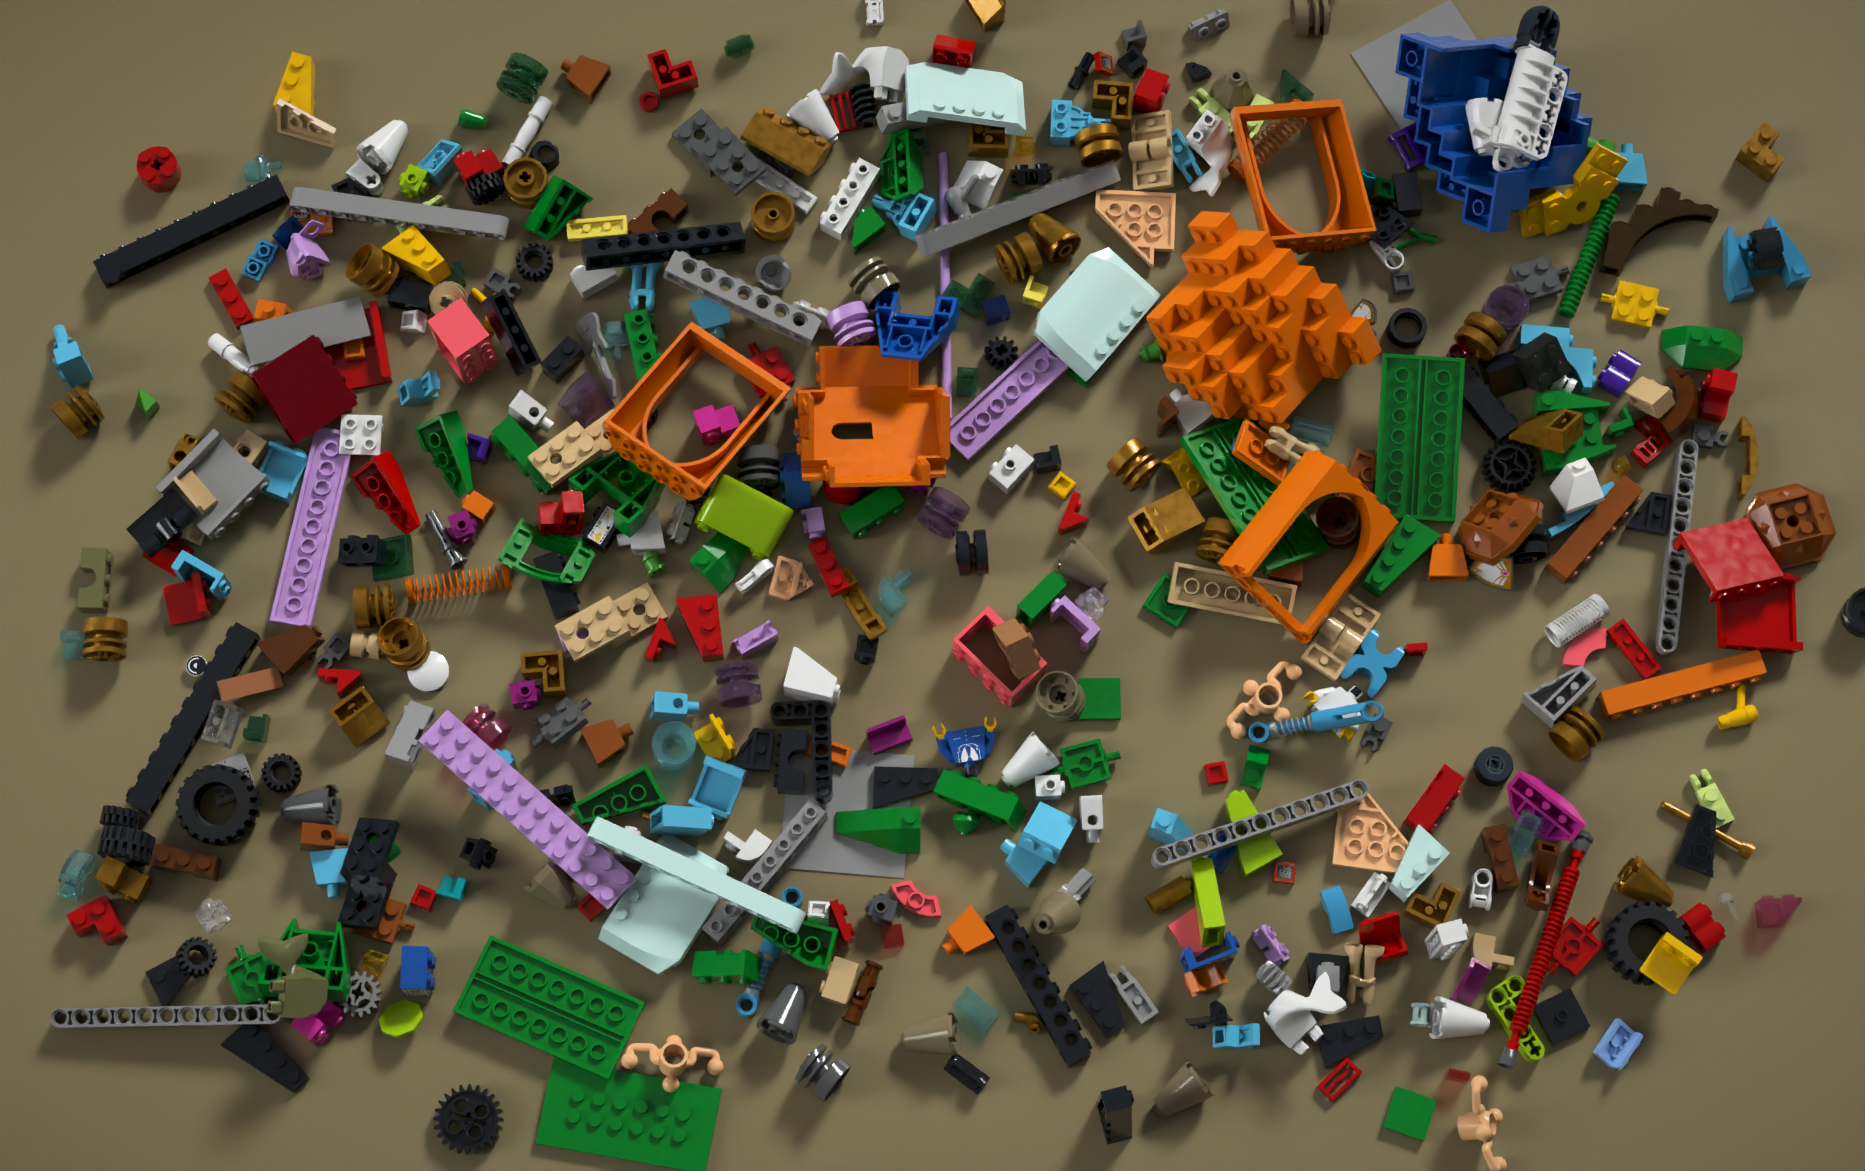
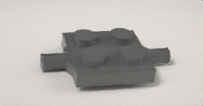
[1503,255,1570,304]
[530,696,592,748]

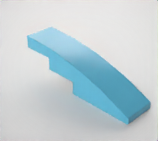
[1546,481,1614,542]

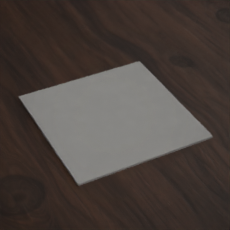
[1351,0,1477,130]
[782,746,915,878]

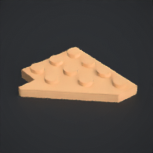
[1095,189,1176,267]
[1332,790,1409,874]

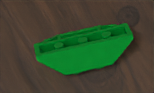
[880,127,924,202]
[1661,325,1743,371]

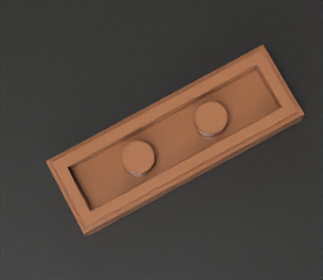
[216,667,283,702]

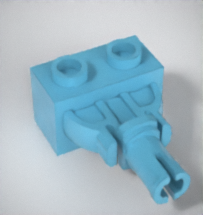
[1049,100,1111,147]
[871,192,937,242]
[52,325,94,388]

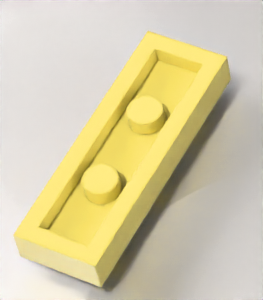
[566,215,628,242]

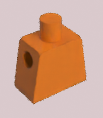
[253,299,294,323]
[1426,533,1468,581]
[942,905,995,956]

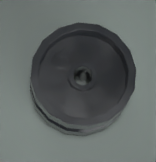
[1508,523,1550,564]
[955,529,989,576]
[1841,588,1865,638]

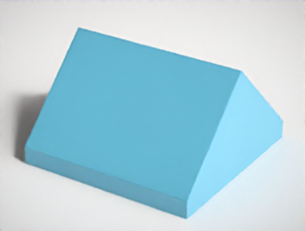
[417,139,463,186]

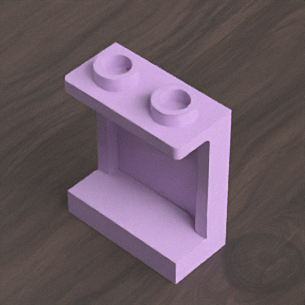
[1049,596,1101,654]

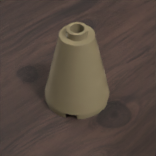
[1051,537,1110,589]
[1034,892,1081,934]
[900,1012,961,1055]
[1153,1061,1214,1117]

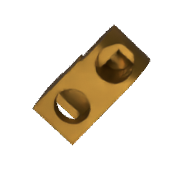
[167,433,201,470]

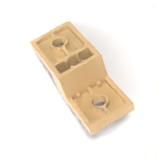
[527,409,615,488]
[555,582,668,662]

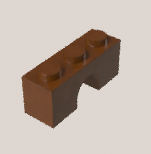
[627,188,689,234]
[1480,824,1520,893]
[150,844,222,881]

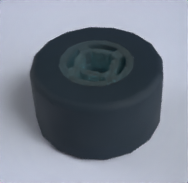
[1474,746,1513,786]

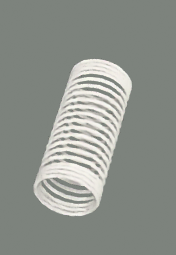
[1545,594,1610,648]

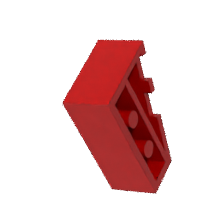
[675,594,724,662]
[1404,764,1465,834]

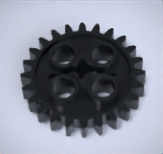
[433,1084,504,1155]

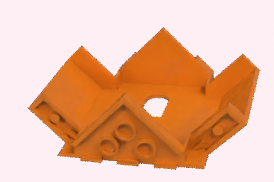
[793,345,950,487]

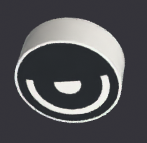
[186,655,207,677]

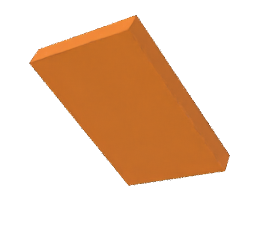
[1232,419,1290,486]

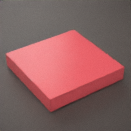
[1168,906,1225,959]

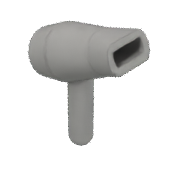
[945,174,979,219]

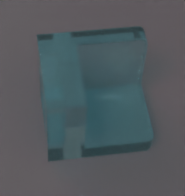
[60,631,86,661]

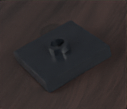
[1534,988,1590,1045]

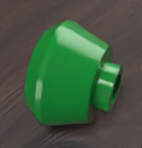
[952,812,980,835]

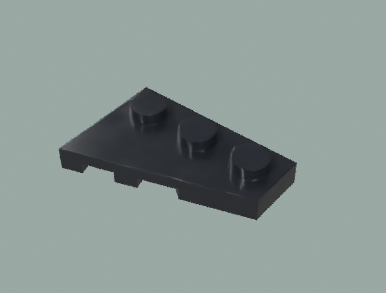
[873,766,937,809]
[1318,1015,1384,1069]

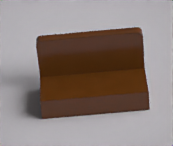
[1156,396,1180,438]

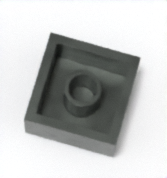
[1512,332,1572,393]

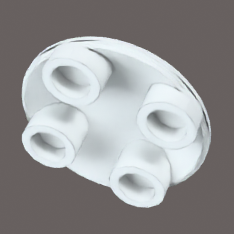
[407,651,449,692]

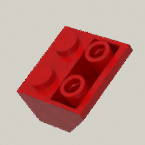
[933,34,976,68]

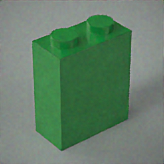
[1016,571,1067,629]

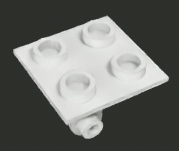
[339,414,384,455]

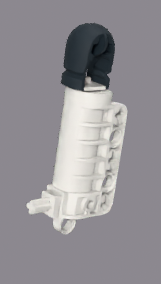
[1470,5,1568,172]

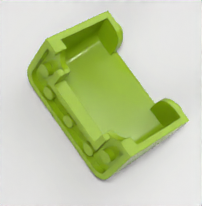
[694,474,794,561]

